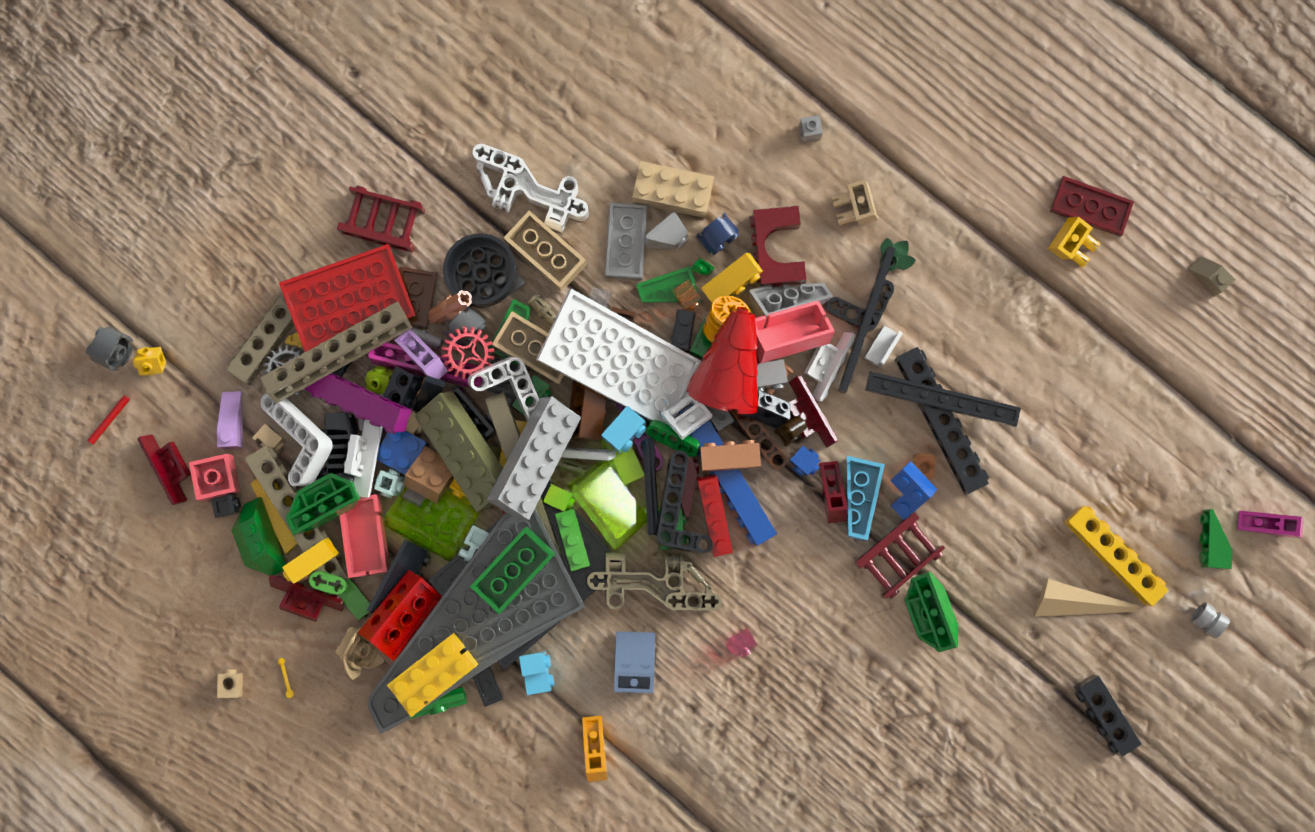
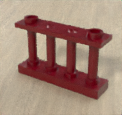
[337,186,425,253]
[854,512,945,599]

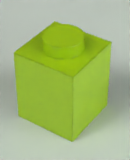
[543,484,575,512]

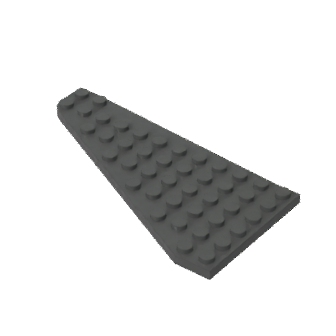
[368,507,585,734]

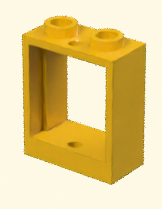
[282,538,339,584]

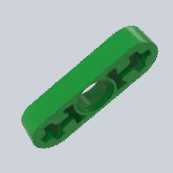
[646,420,700,457]

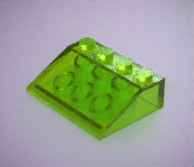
[384,487,481,562]

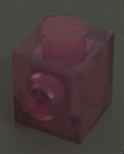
[726,627,757,658]

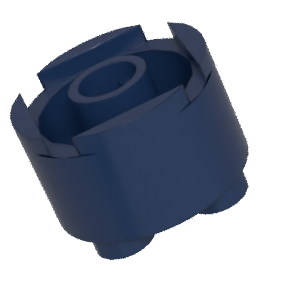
[695,213,739,256]

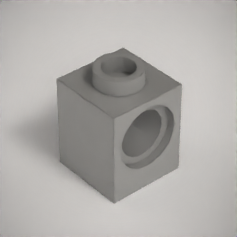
[799,115,823,143]

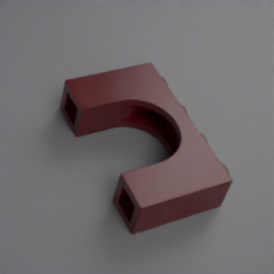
[749,206,807,287]

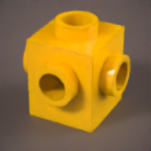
[133,347,166,376]

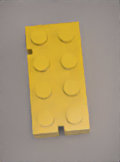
[387,633,478,717]

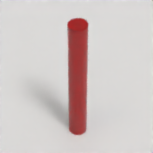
[87,395,131,445]

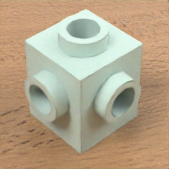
[374,469,405,498]

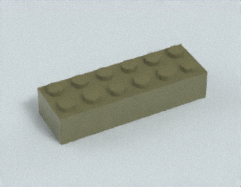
[414,391,503,512]

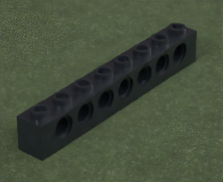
[894,347,989,495]

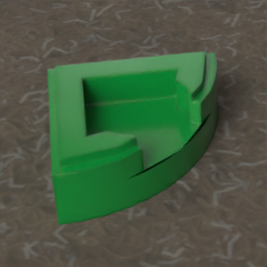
[691,258,715,275]

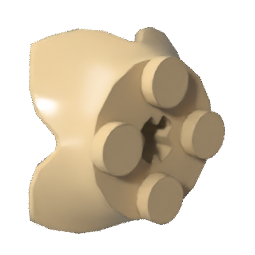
[336,627,385,680]

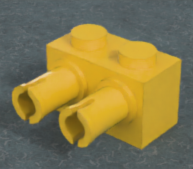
[1048,217,1100,268]

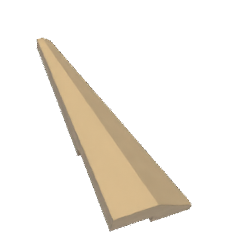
[1033,579,1139,617]

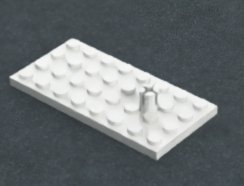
[536,289,701,426]

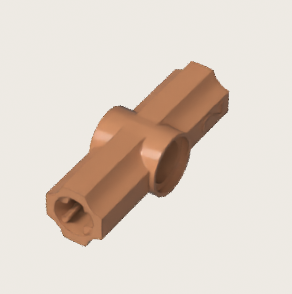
[428,290,472,324]

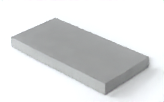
[605,203,647,280]

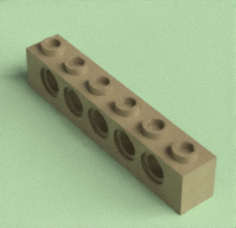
[226,293,294,385]

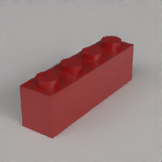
[696,474,733,557]

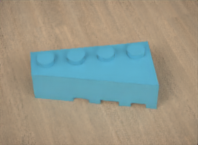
[847,456,885,542]

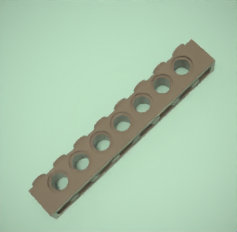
[260,302,413,404]
[244,446,349,587]

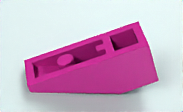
[1237,511,1304,539]

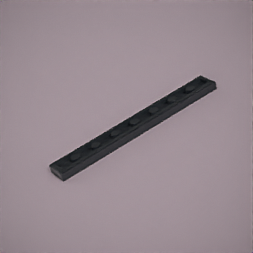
[838,246,896,394]
[865,371,1021,427]

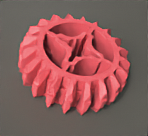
[441,327,494,379]

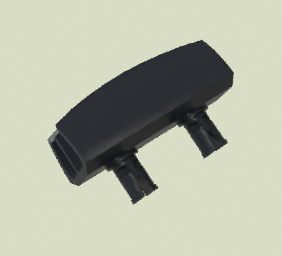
[316,413,357,482]

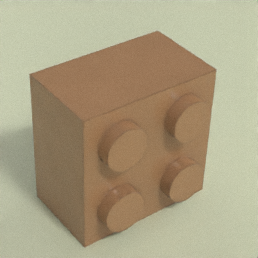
[404,446,454,504]

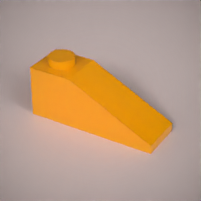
[582,715,608,782]

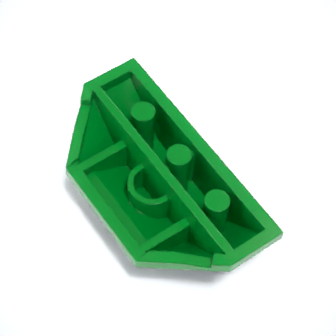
[285,473,360,535]
[231,497,286,576]
[904,572,958,653]

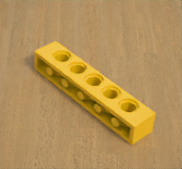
[1063,505,1169,607]

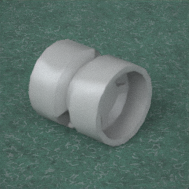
[1190,602,1230,638]

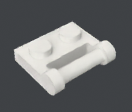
[660,393,712,439]

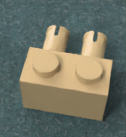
[832,179,878,226]

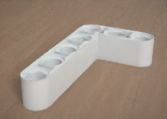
[468,357,539,422]
[261,394,333,487]

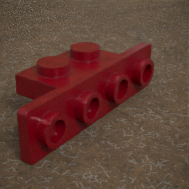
[789,375,838,448]
[137,434,191,505]
[269,575,344,622]

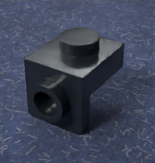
[211,493,241,518]

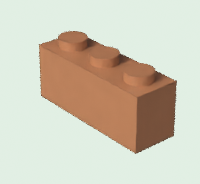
[700,440,761,472]

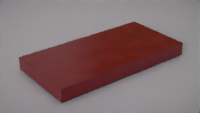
[1050,176,1134,237]

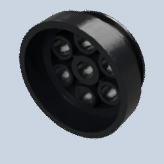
[443,233,517,308]

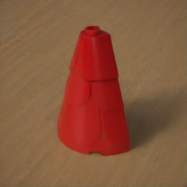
[686,306,758,414]

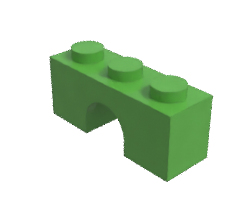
[555,509,590,572]

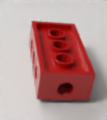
[358,570,442,661]

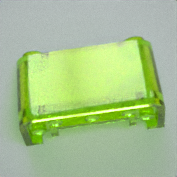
[566,460,647,551]

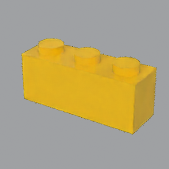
[701,253,763,304]

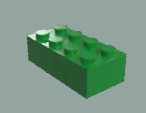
[470,527,556,614]

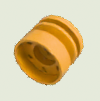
[703,295,750,343]

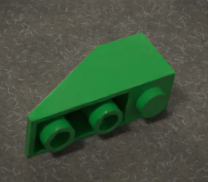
[1199,509,1232,569]

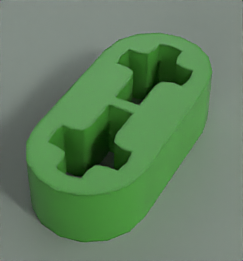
[309,571,347,595]

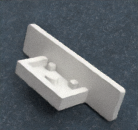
[804,332,856,402]
[344,420,382,498]

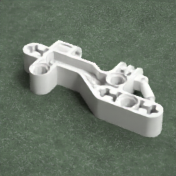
[473,144,589,233]

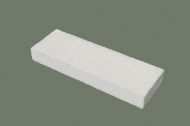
[561,447,616,461]

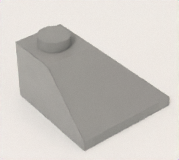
[645,212,689,250]

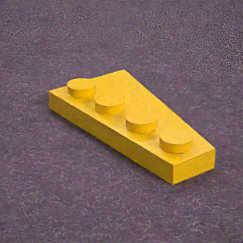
[251,471,314,554]

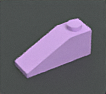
[395,329,448,379]
[217,391,243,449]

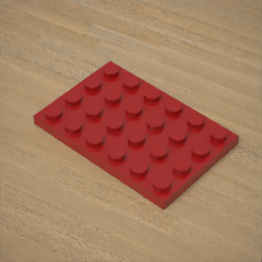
[279,244,416,352]

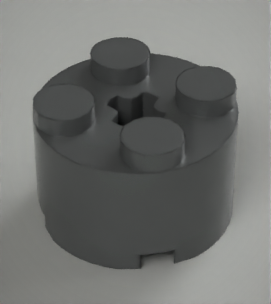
[443,305,487,349]
[86,327,134,371]

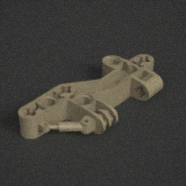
[586,552,722,611]

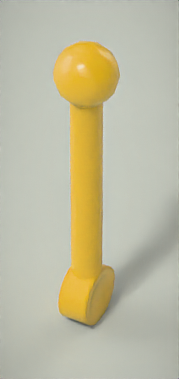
[277,658,294,698]

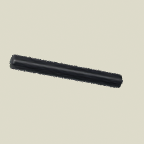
[642,439,659,535]

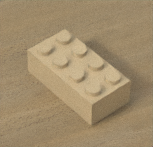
[632,161,714,218]
[504,210,587,293]
[491,312,564,385]

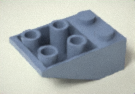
[614,631,655,693]

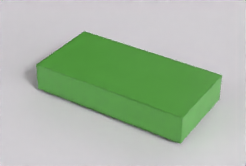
[335,578,370,621]

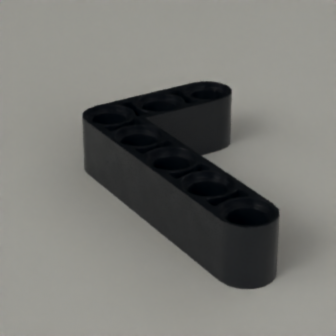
[655,451,713,554]

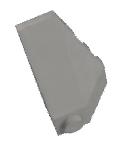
[748,283,833,329]

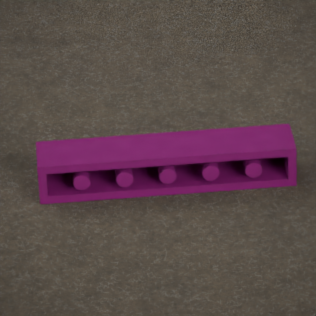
[304,373,412,434]

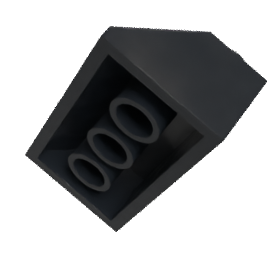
[367,540,432,613]

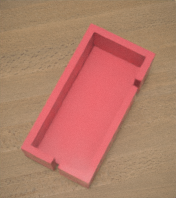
[755,300,835,363]
[340,494,390,578]

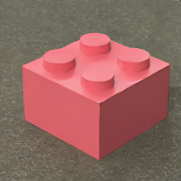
[189,454,241,502]

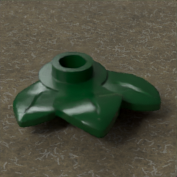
[880,238,916,271]

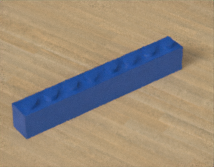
[678,404,777,546]

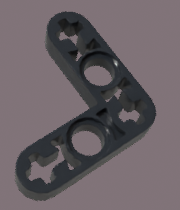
[826,280,894,332]

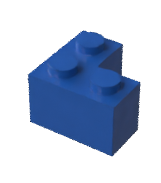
[890,461,937,520]

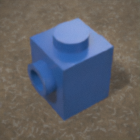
[789,446,820,476]

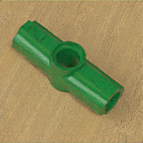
[409,687,467,719]

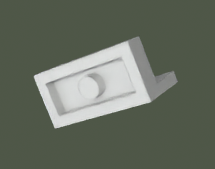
[864,325,903,368]

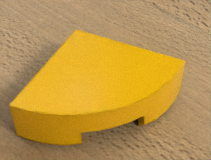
[285,332,303,349]

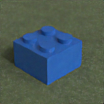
[377,431,430,475]

